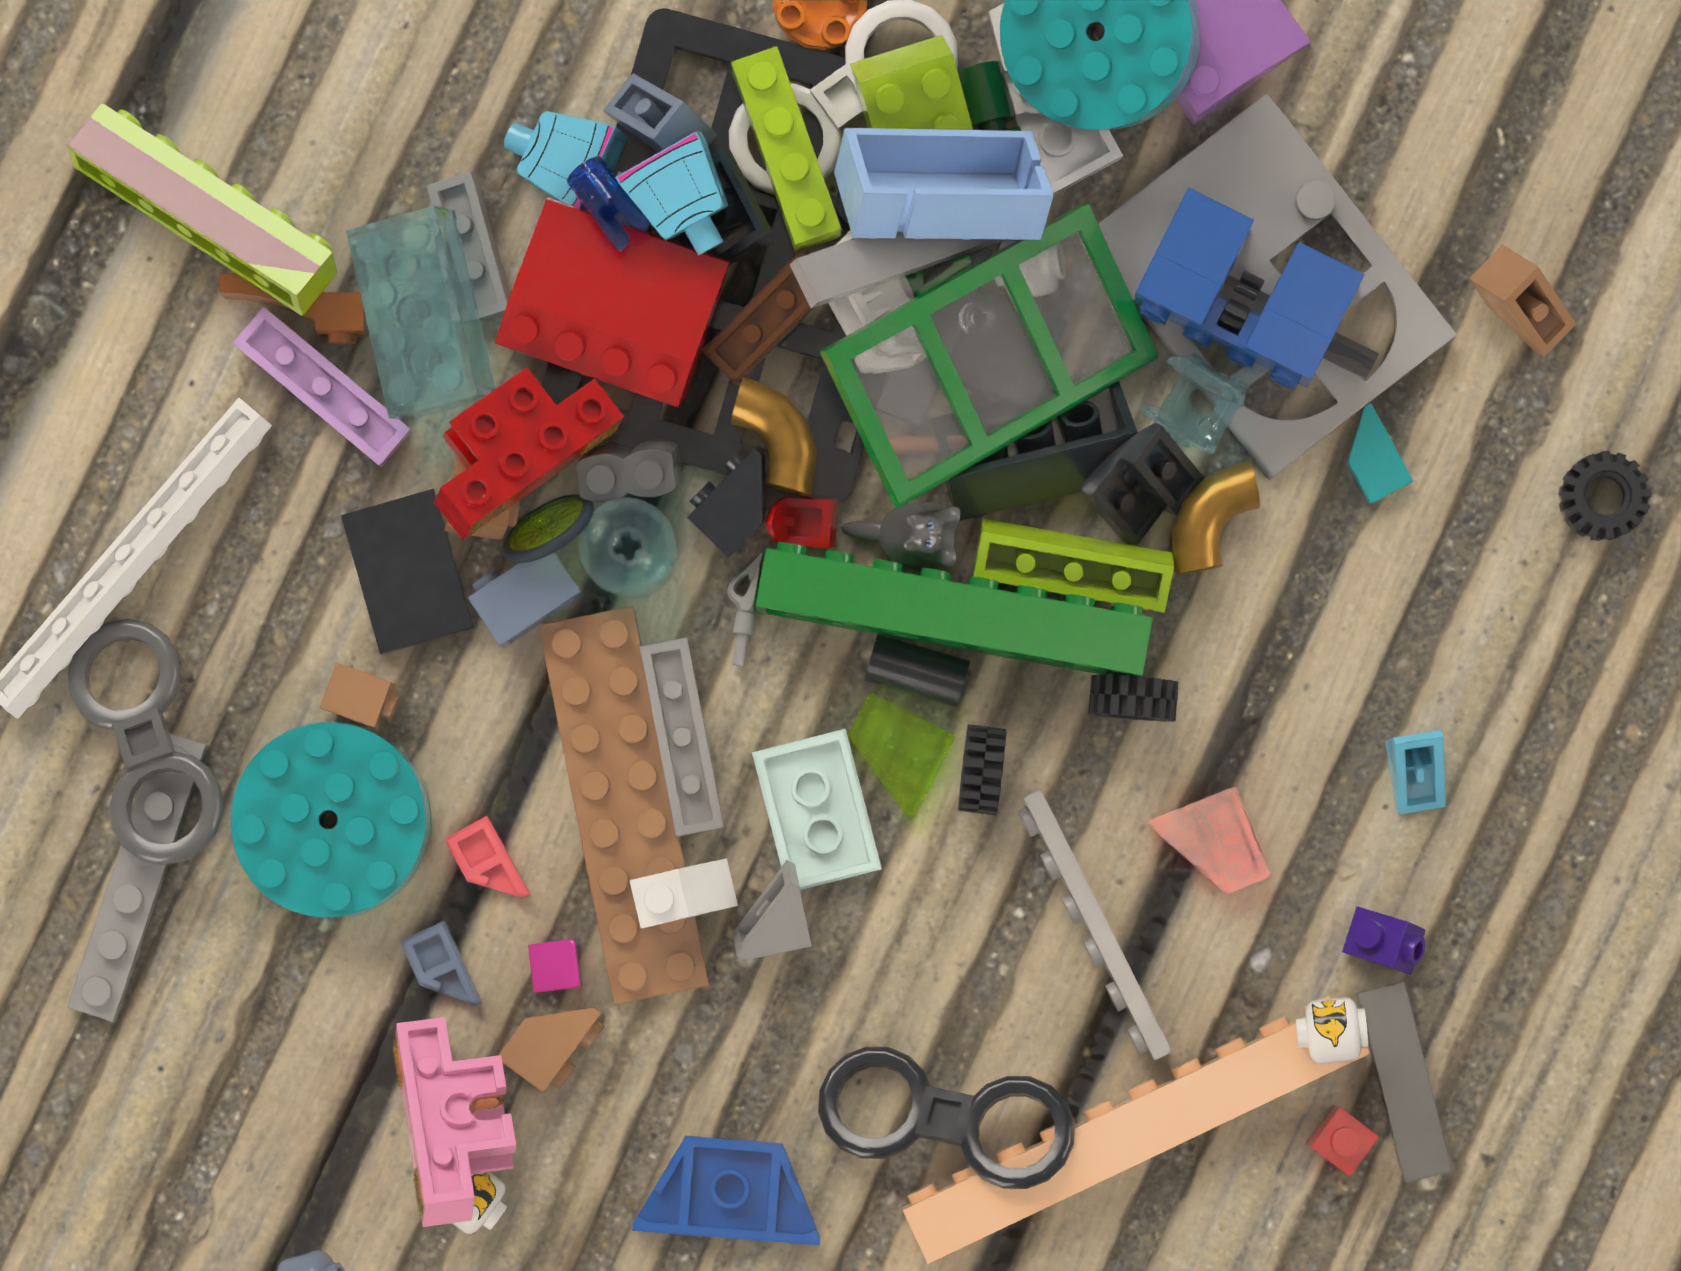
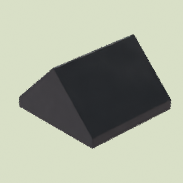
[684,146,774,265]

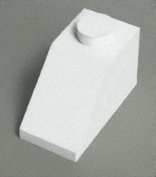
[629,858,738,929]

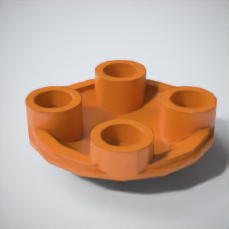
[772,0,868,51]

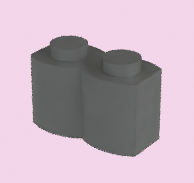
[576,439,683,502]

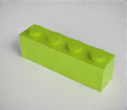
[731,46,841,253]
[973,518,1174,613]

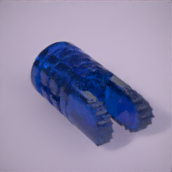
[567,156,650,251]

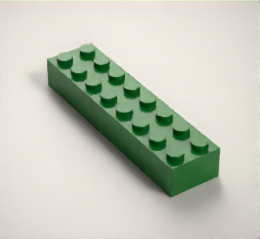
[755,542,1153,677]

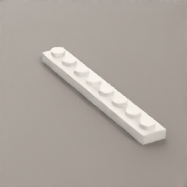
[0,398,272,719]

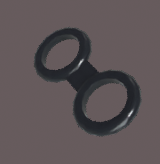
[818,1046,1075,1189]

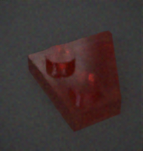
[1148,786,1272,894]

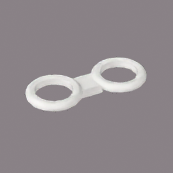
[729,0,959,195]

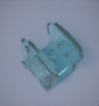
[1141,352,1251,454]

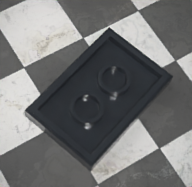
[341,488,474,655]

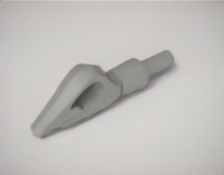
[727,552,764,666]

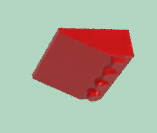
[495,197,731,408]

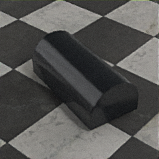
[864,634,970,707]

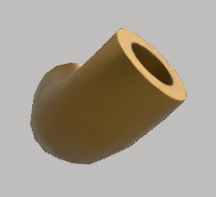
[731,378,817,497]
[1172,461,1260,576]

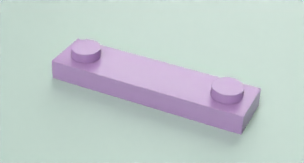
[233,306,412,467]

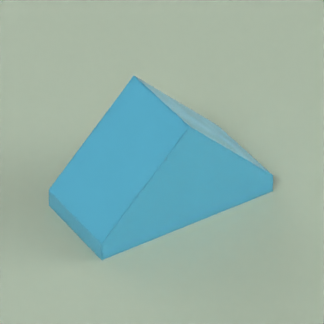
[1385,730,1446,815]

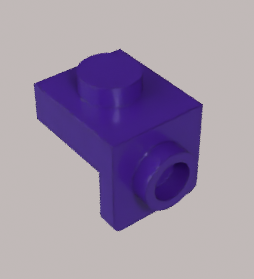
[1342,906,1425,975]

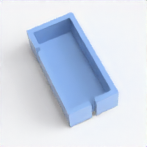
[834,128,1054,240]

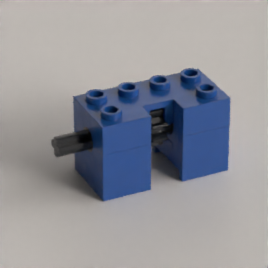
[1134,187,1379,390]

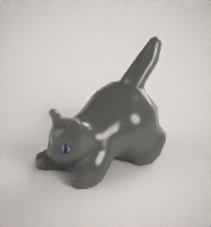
[841,501,960,571]

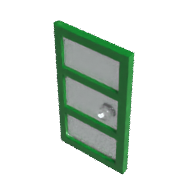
[819,204,1158,508]

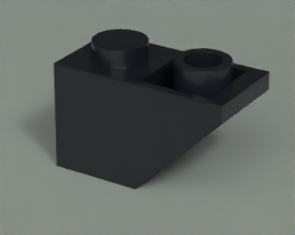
[687,444,766,558]

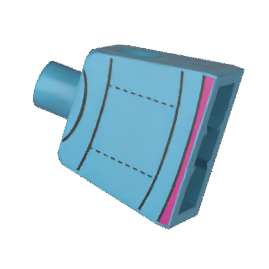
[504,111,628,213]
[616,131,728,256]

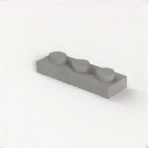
[426,171,510,324]

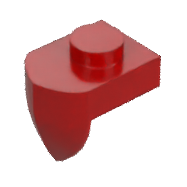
[765,496,837,548]

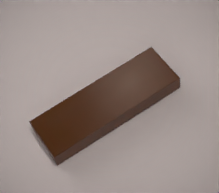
[702,248,815,385]

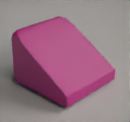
[528,939,582,993]

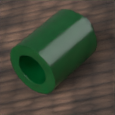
[958,61,1015,131]

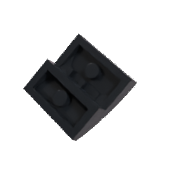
[1079,423,1205,546]

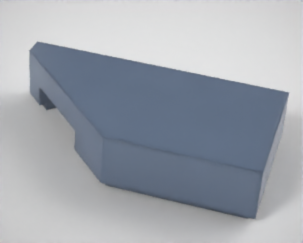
[400,921,482,1006]

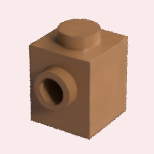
[319,662,400,730]

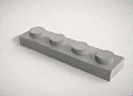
[640,638,724,837]

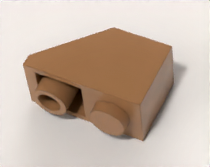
[498,1007,605,1093]

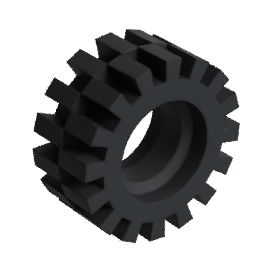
[1558,451,1652,541]
[1088,674,1179,722]
[958,724,1007,816]

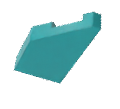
[1347,403,1413,505]

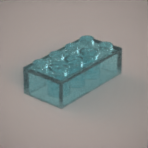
[346,206,496,420]

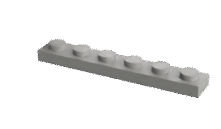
[67,733,208,1022]
[1018,789,1172,1060]

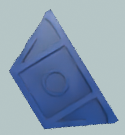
[632,1135,820,1245]

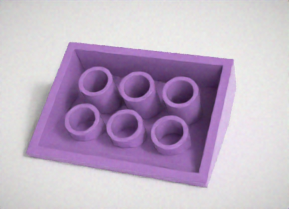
[1175,0,1311,125]

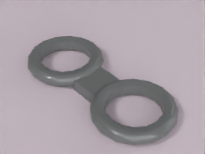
[68,619,224,865]

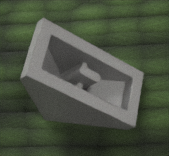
[733,860,812,960]

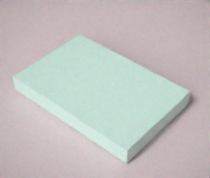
[752,729,882,890]

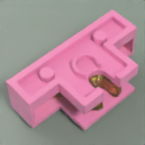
[393,1017,516,1227]

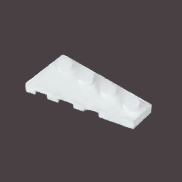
[988,3,1123,195]

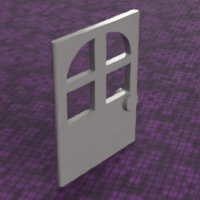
[1098,93,1457,480]

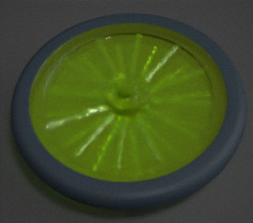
[502,494,594,563]

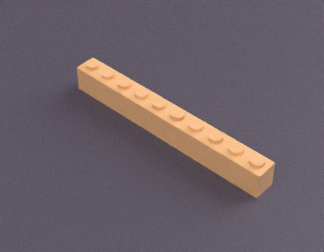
[902,995,1370,1264]

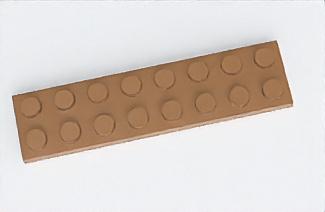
[539,606,709,1005]

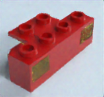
[434,367,624,540]

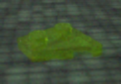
[848,692,956,819]

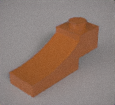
[219,273,369,345]

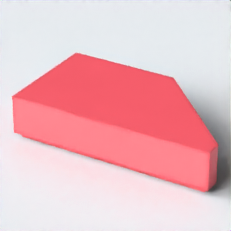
[444,816,531,898]

